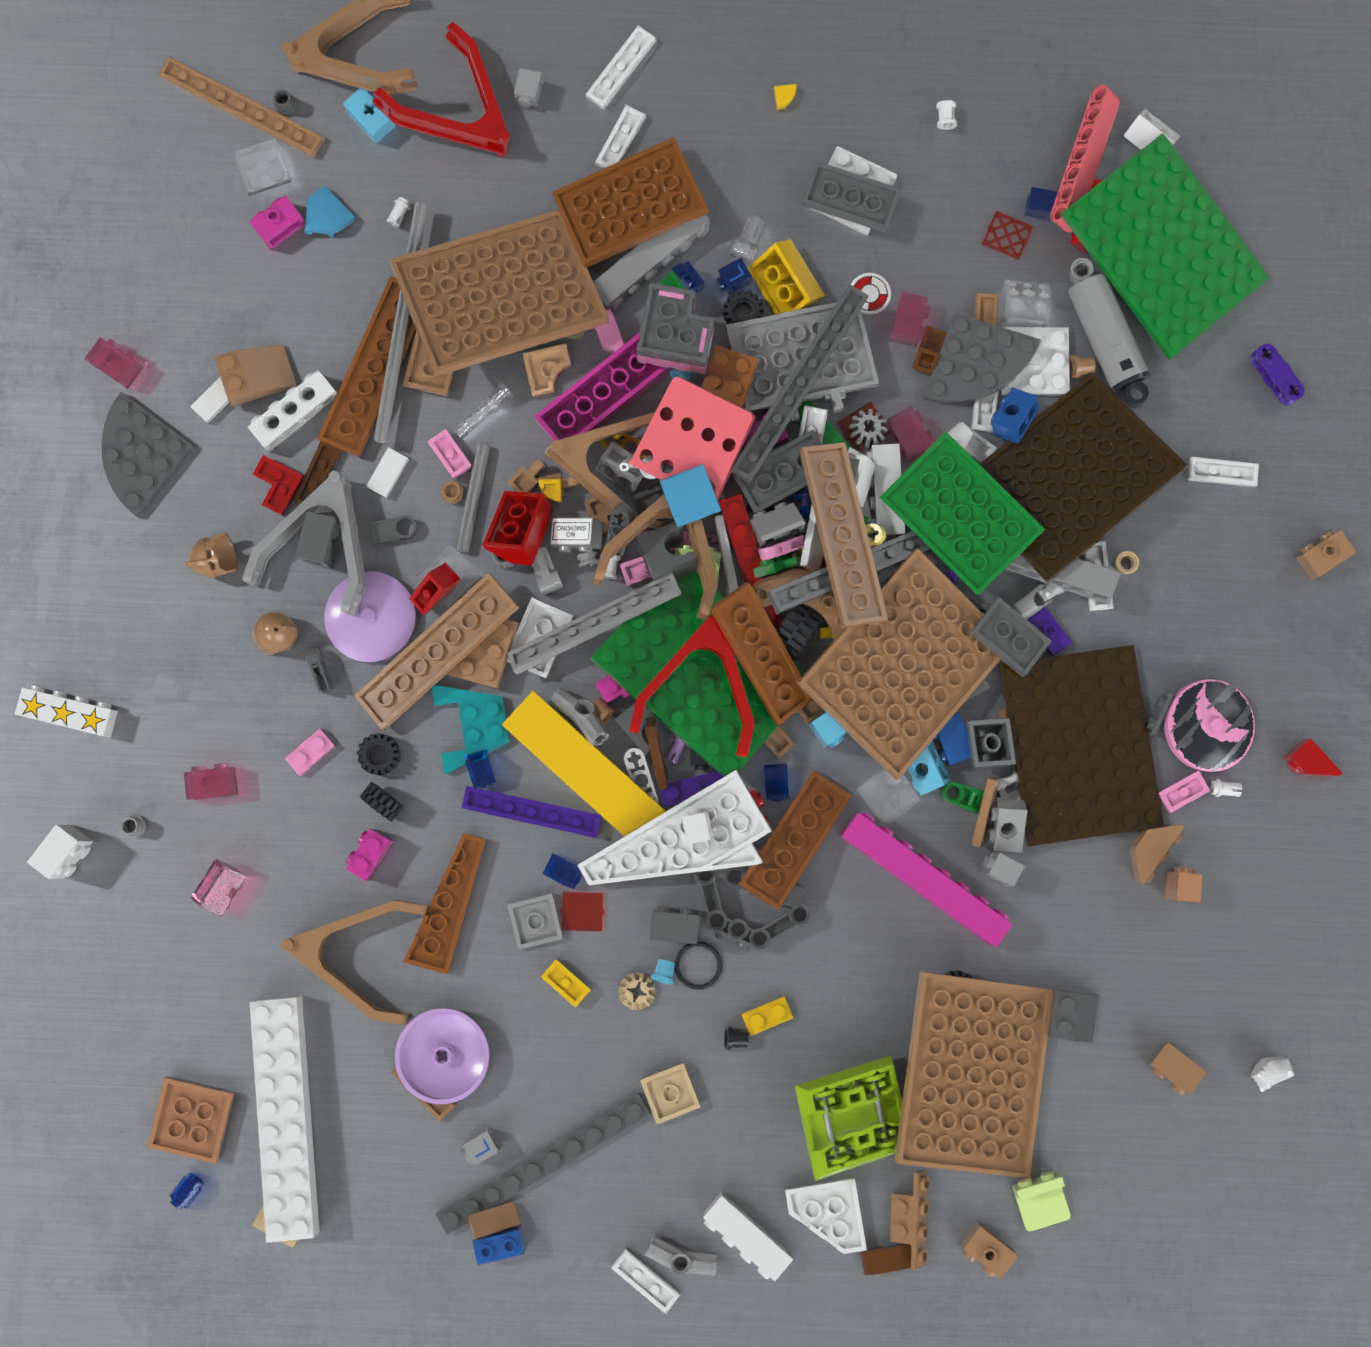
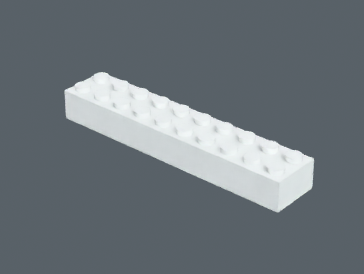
[249,996,320,1243]

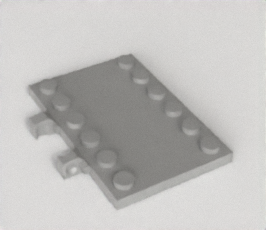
[725,302,879,423]

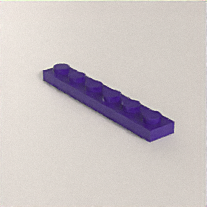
[461,786,602,838]

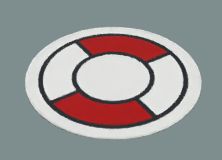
[851,273,891,314]

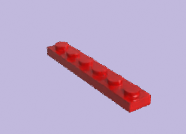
[719,493,781,627]

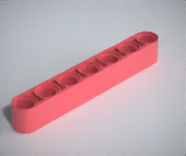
[1050,84,1120,233]

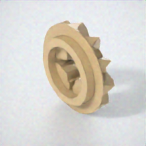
[619,972,656,1010]

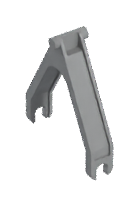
[243,471,366,616]

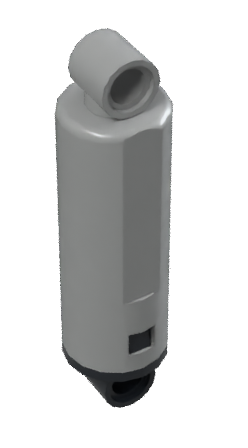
[1068,258,1151,408]

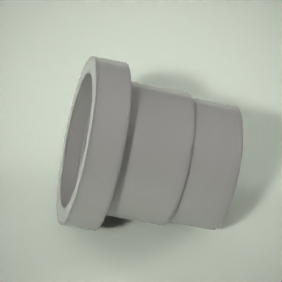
[120,815,147,838]

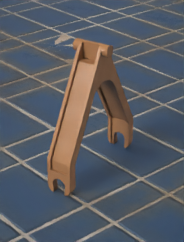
[281,0,418,95]
[545,412,668,532]
[592,494,718,620]
[281,900,428,1024]

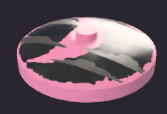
[1164,679,1255,772]

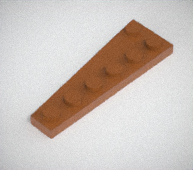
[403,833,486,974]

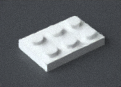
[507,598,574,679]

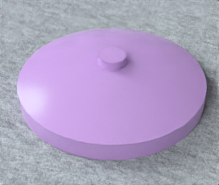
[324,572,417,663]
[395,1008,490,1104]

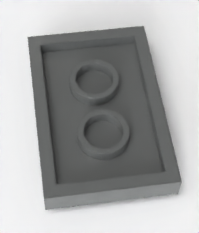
[970,597,1051,677]

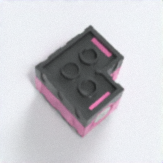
[637,283,714,375]

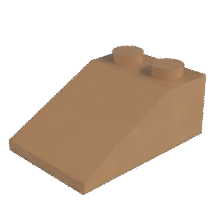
[214,345,297,407]

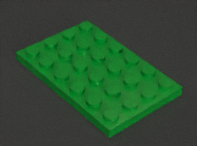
[879,432,1045,596]

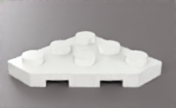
[785,1177,867,1254]

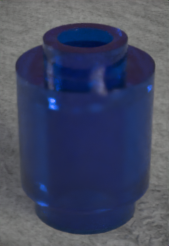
[169,1172,204,1210]

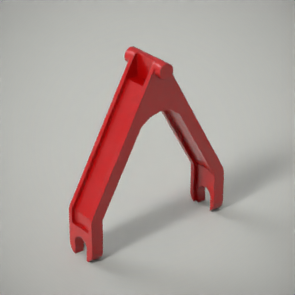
[372,22,510,157]
[629,614,754,757]

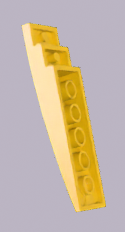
[502,691,667,836]

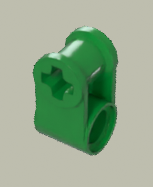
[940,782,984,815]

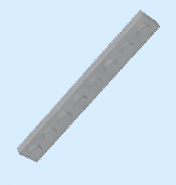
[507,572,682,675]

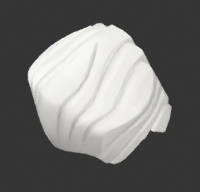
[1250,1057,1295,1092]

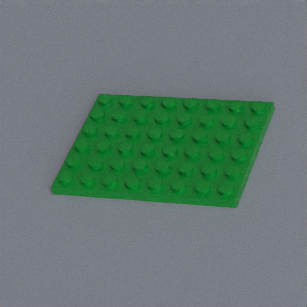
[1060,133,1270,360]
[590,572,808,777]

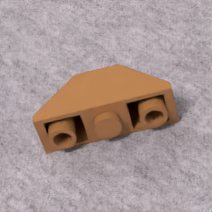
[1129,825,1184,884]

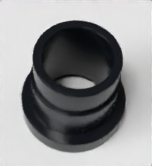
[724,1026,749,1050]

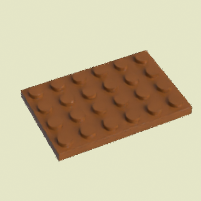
[552,137,709,267]

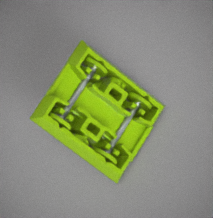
[794,1055,902,1180]

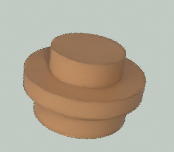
[441,481,464,504]

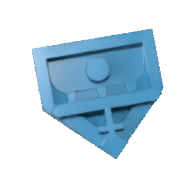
[305,186,355,238]

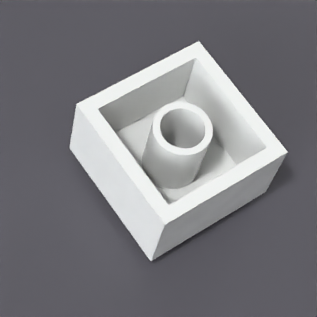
[27,824,93,879]

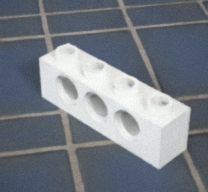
[247,370,337,452]

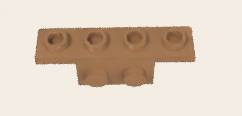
[890,1169,930,1270]

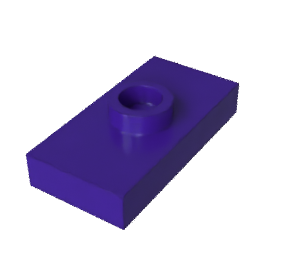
[1027,607,1072,656]

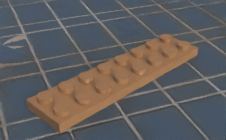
[799,442,888,628]
[354,573,520,731]

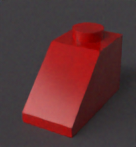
[409,562,461,615]
[1283,738,1342,777]

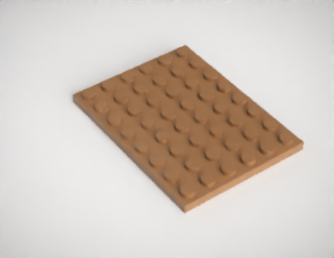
[390,210,609,377]
[797,548,1001,780]
[894,972,1054,1178]

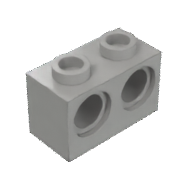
[595,441,645,494]

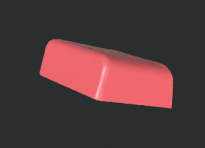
[629,377,755,500]

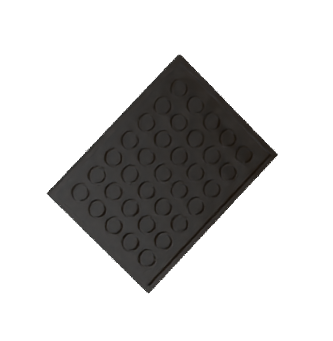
[979,372,1188,583]
[998,645,1164,847]

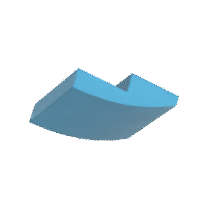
[660,463,721,527]

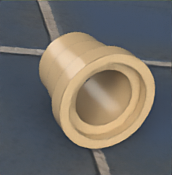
[1115,551,1139,574]

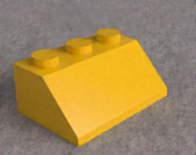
[747,239,825,315]

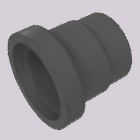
[273,89,297,116]

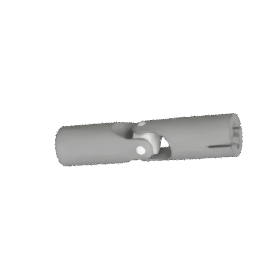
[1010,583,1067,620]

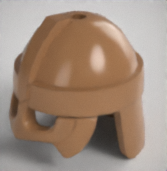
[185,532,238,578]
[252,612,299,655]

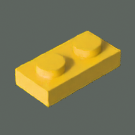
[541,959,591,1008]
[742,996,793,1036]

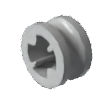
[577,551,599,568]

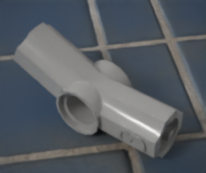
[549,688,609,747]
[645,1235,717,1276]

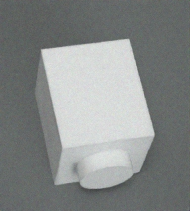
[682,808,714,845]

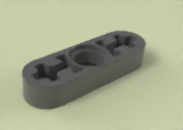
[606,503,635,557]

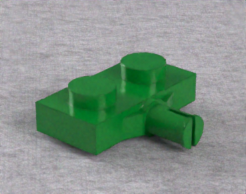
[753,554,801,578]

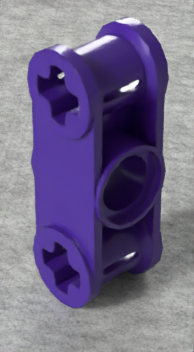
[1250,344,1305,405]

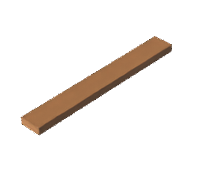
[158,56,325,158]

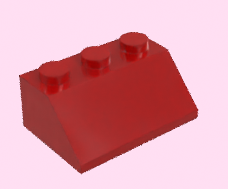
[482,491,554,565]

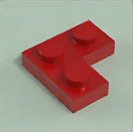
[252,455,304,516]

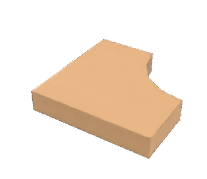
[522,343,572,398]

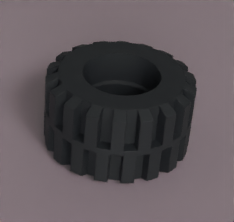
[776,604,824,660]

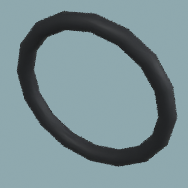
[675,942,722,990]

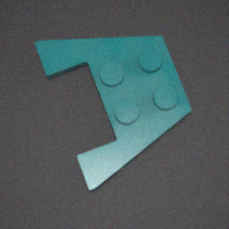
[432,685,510,774]

